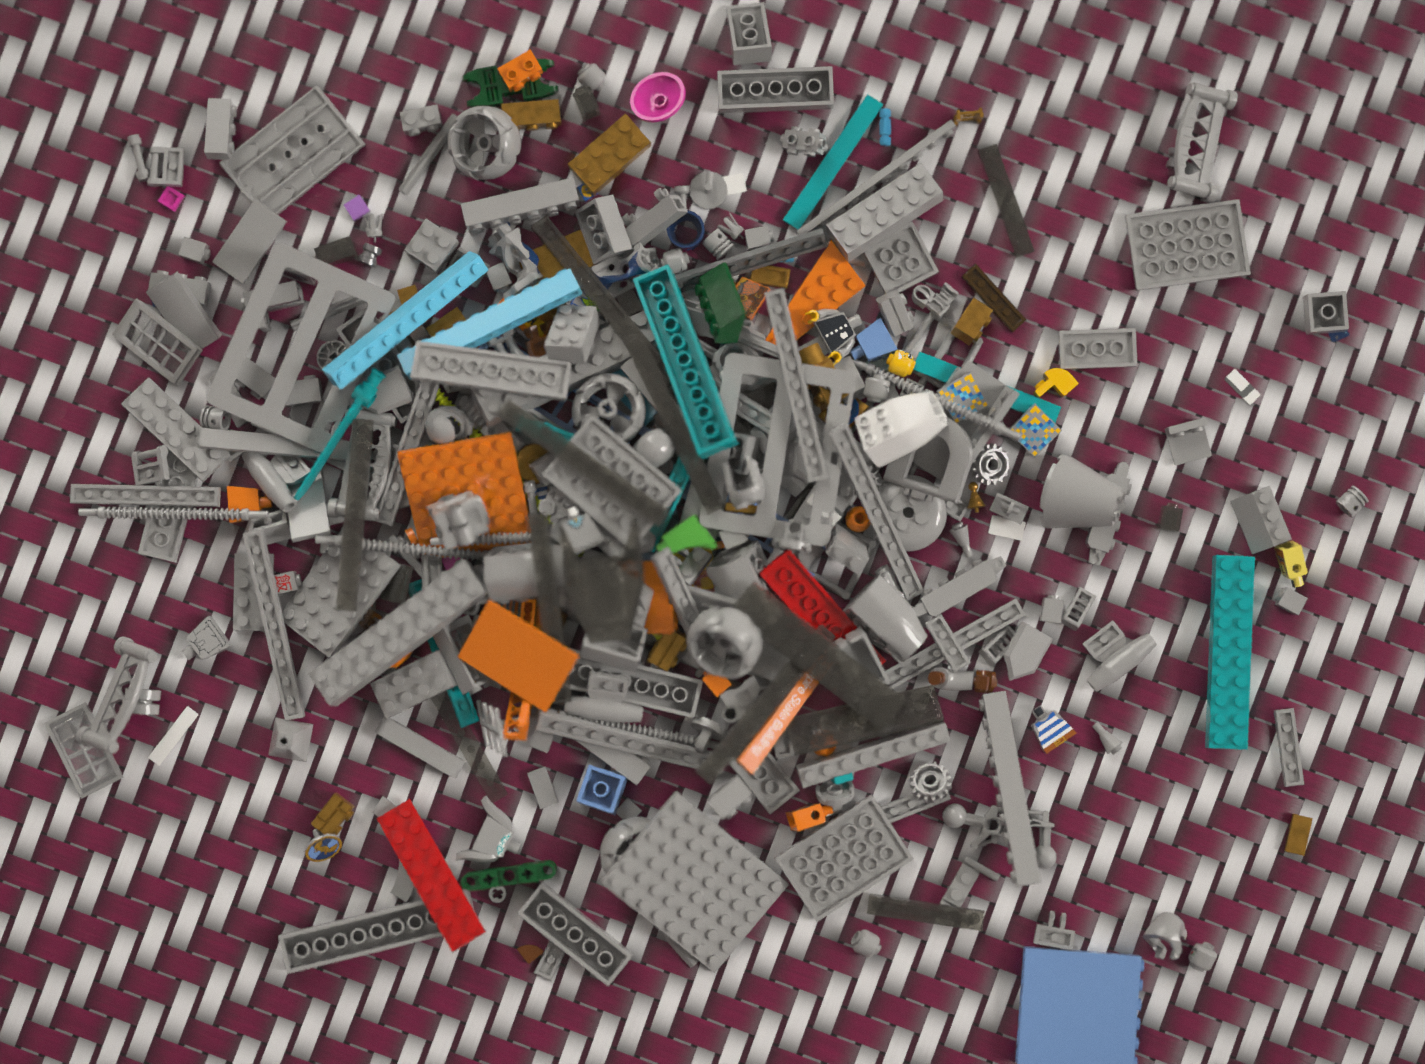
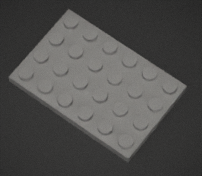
[1125,199,1251,291]
[542,415,682,550]
[282,524,401,658]
[775,794,914,922]

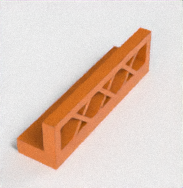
[503,691,533,740]

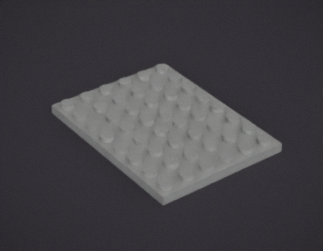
[601,791,789,973]

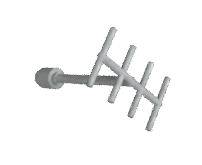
[476,694,589,756]

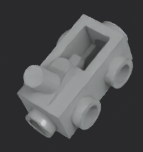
[780,126,829,157]

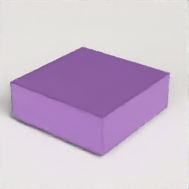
[344,195,370,222]

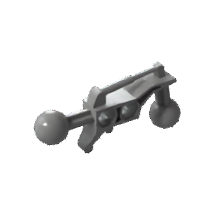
[943,804,1057,869]

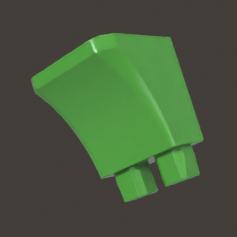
[656,514,718,553]

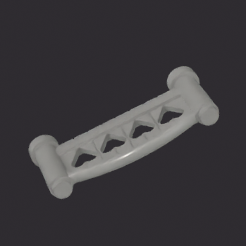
[1167,82,1237,203]
[327,405,397,521]
[76,636,157,754]

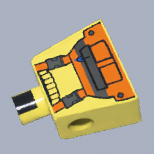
[1274,541,1307,587]

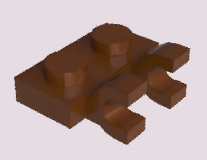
[523,320,553,358]

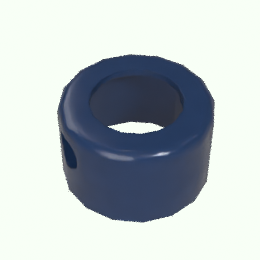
[667,210,705,251]

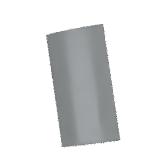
[146,271,222,352]

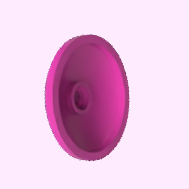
[630,72,686,123]

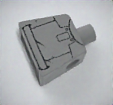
[183,616,232,660]

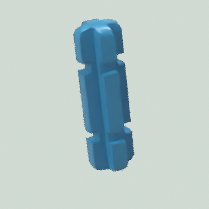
[879,108,891,146]

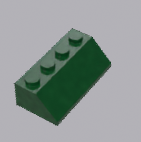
[695,262,746,343]

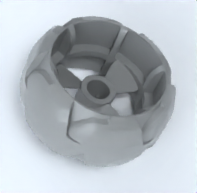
[448,106,521,180]
[572,374,646,443]
[687,606,762,679]
[600,817,651,874]

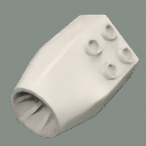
[854,391,947,468]

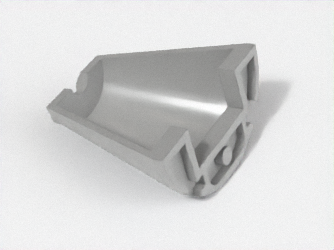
[1040,454,1125,528]

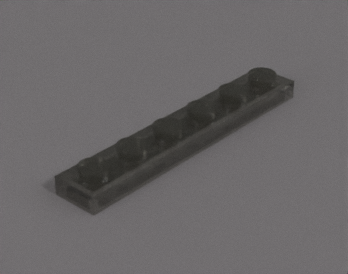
[978,144,1035,258]
[867,893,985,931]

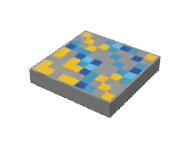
[937,372,989,423]
[1009,403,1062,457]

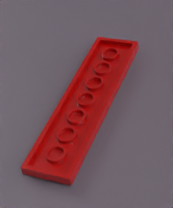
[759,548,886,665]
[376,799,486,952]

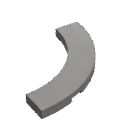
[372,796,415,903]

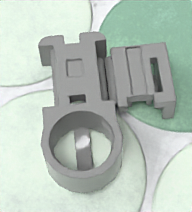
[912,282,958,320]

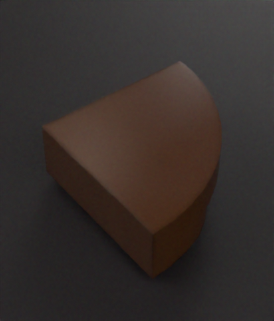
[517,944,544,964]

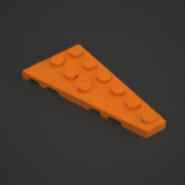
[765,240,866,345]

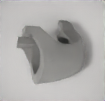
[1143,912,1187,960]

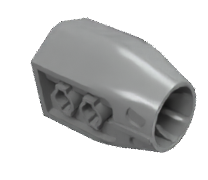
[706,540,783,629]
[484,543,572,604]
[843,575,927,664]

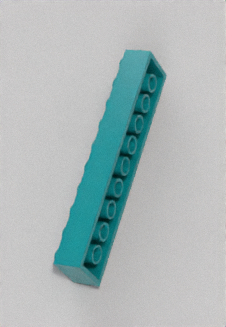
[633,264,739,459]
[1205,555,1255,750]

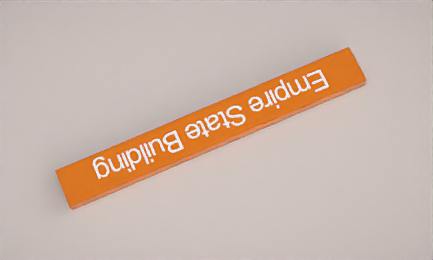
[736,645,834,774]

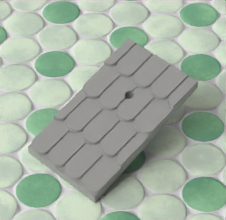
[219,86,365,215]

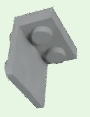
[1165,417,1212,465]

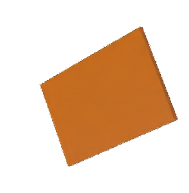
[458,600,579,713]

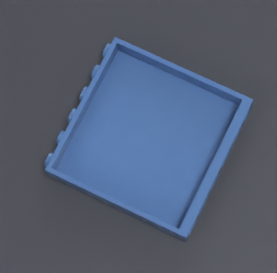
[1015,946,1144,1064]

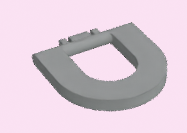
[884,417,973,504]

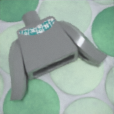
[456,795,521,863]

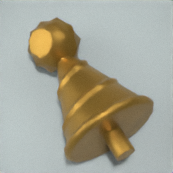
[967,482,986,513]

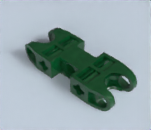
[462,59,559,108]
[461,860,557,891]

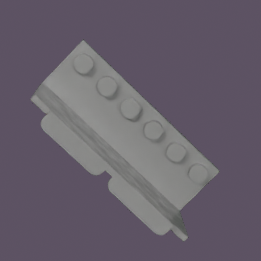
[912,359,1019,481]

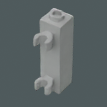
[621,188,688,249]

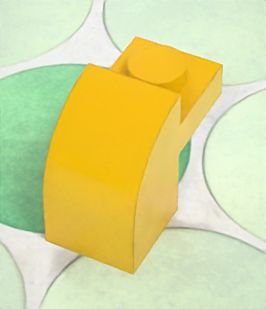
[1033,368,1079,398]

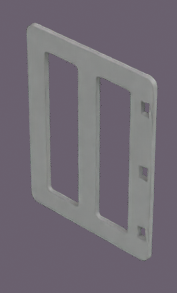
[206,243,395,453]
[699,353,856,546]

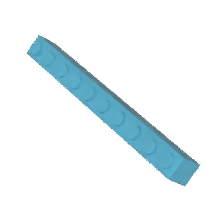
[322,251,488,389]
[397,269,583,380]

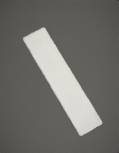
[148,706,198,766]

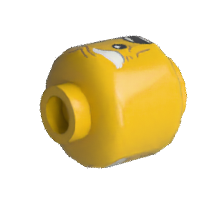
[886,349,916,377]

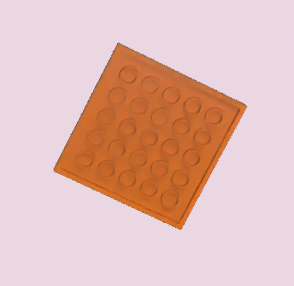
[397,432,535,558]

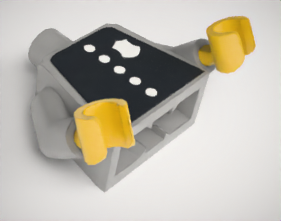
[805,309,862,365]

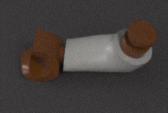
[928,667,998,693]

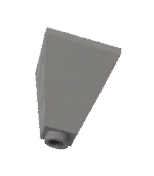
[268,717,313,762]

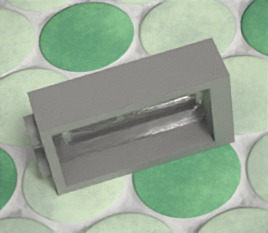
[433,615,494,694]

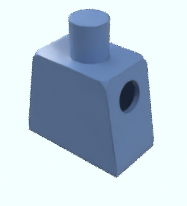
[850,318,898,363]

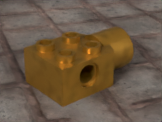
[799,343,848,411]

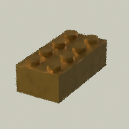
[568,113,651,196]

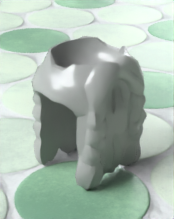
[723,456,765,510]

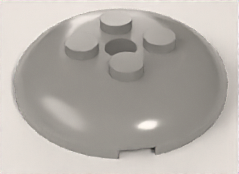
[878,475,947,551]

